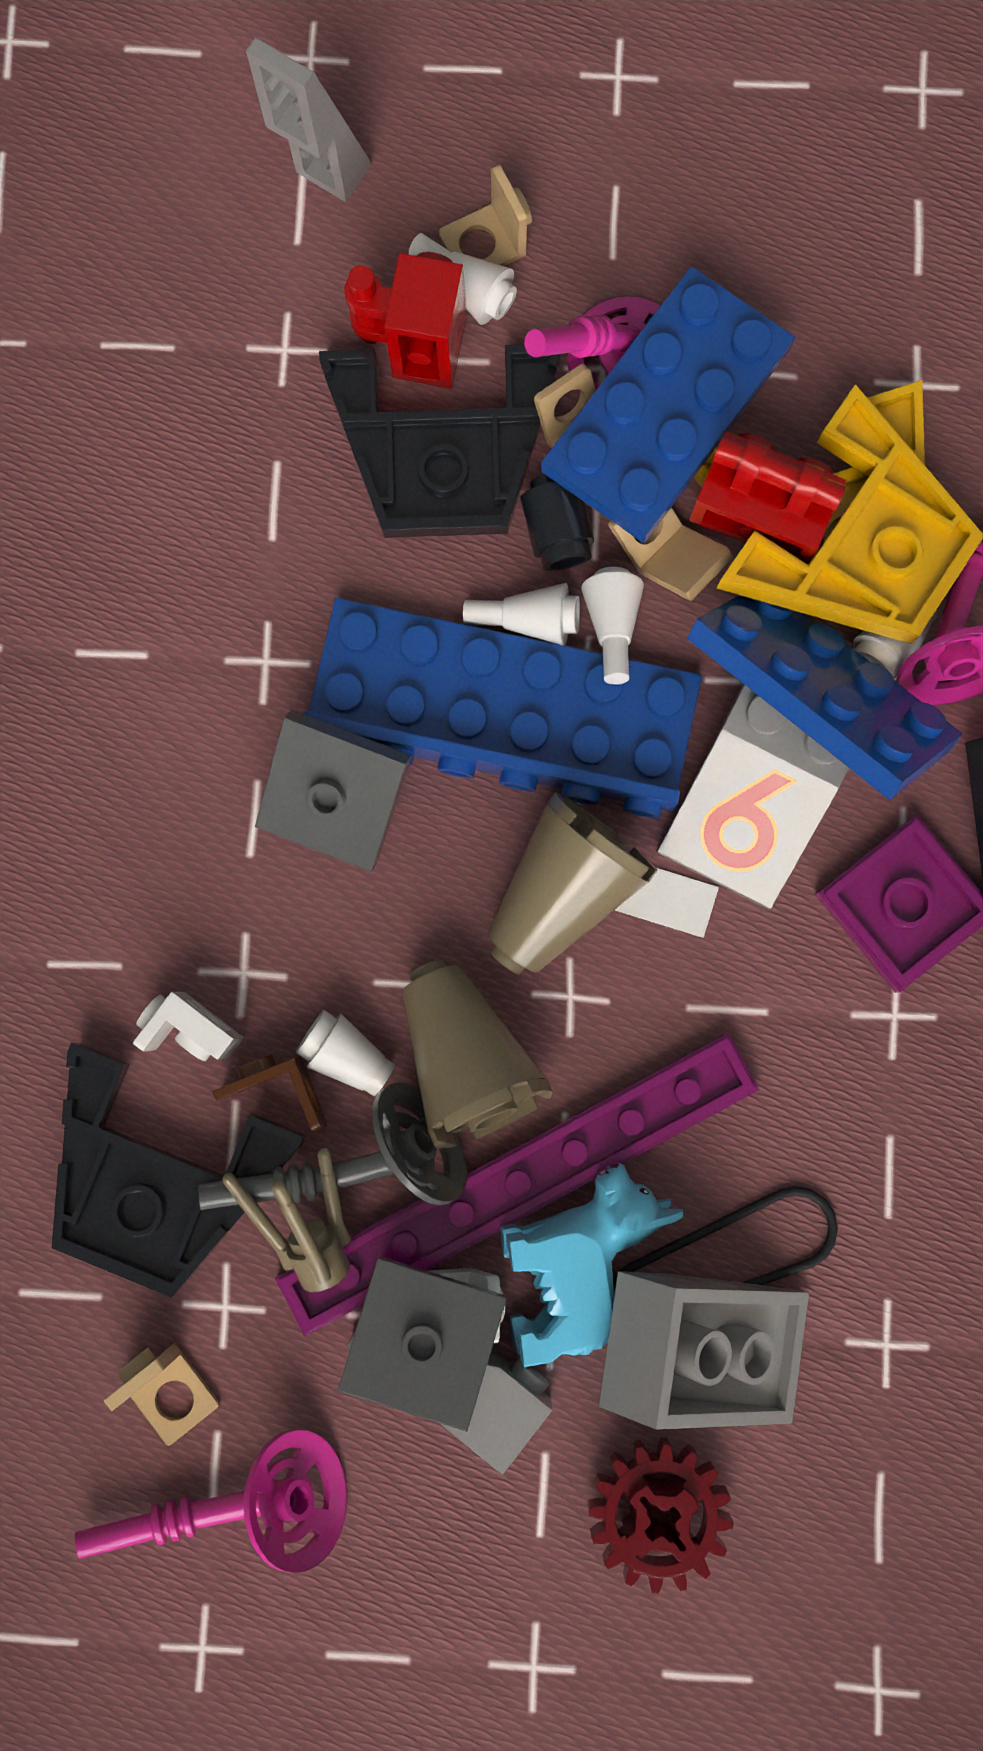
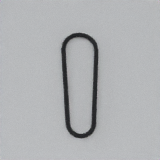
[613,1186,838,1293]

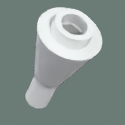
[409,233,517,325]
[581,567,644,684]
[463,583,580,646]

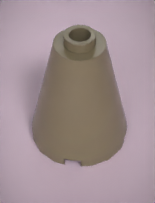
[487,792,658,975]
[402,960,553,1149]

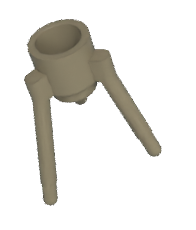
[222,1148,351,1292]

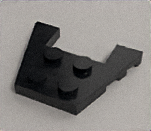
[319,344,561,538]
[51,1043,306,1298]

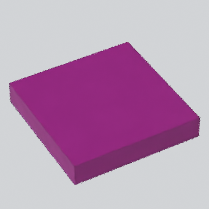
[815,815,983,993]

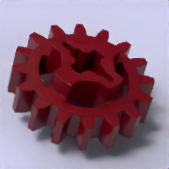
[588,1437,734,1594]

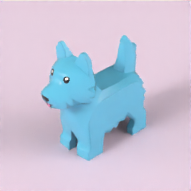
[499,1163,684,1367]

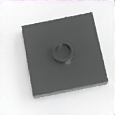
[255,710,411,872]
[338,1256,507,1432]

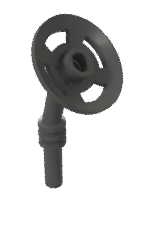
[198,1083,467,1210]

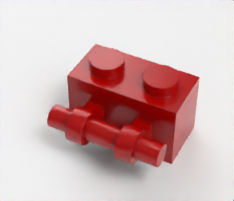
[344,252,466,389]
[689,431,846,564]

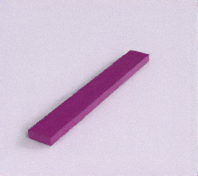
[275,1033,760,1337]

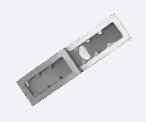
[246,37,372,202]

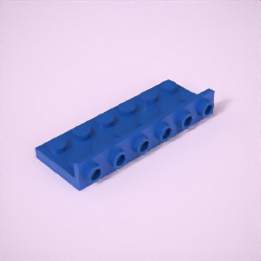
[303,597,702,818]

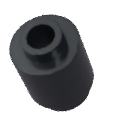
[520,474,594,571]

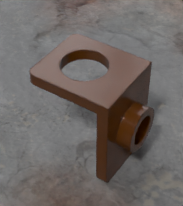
[212,1054,328,1132]

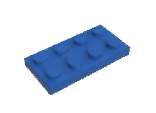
[541,266,795,543]
[687,595,963,800]

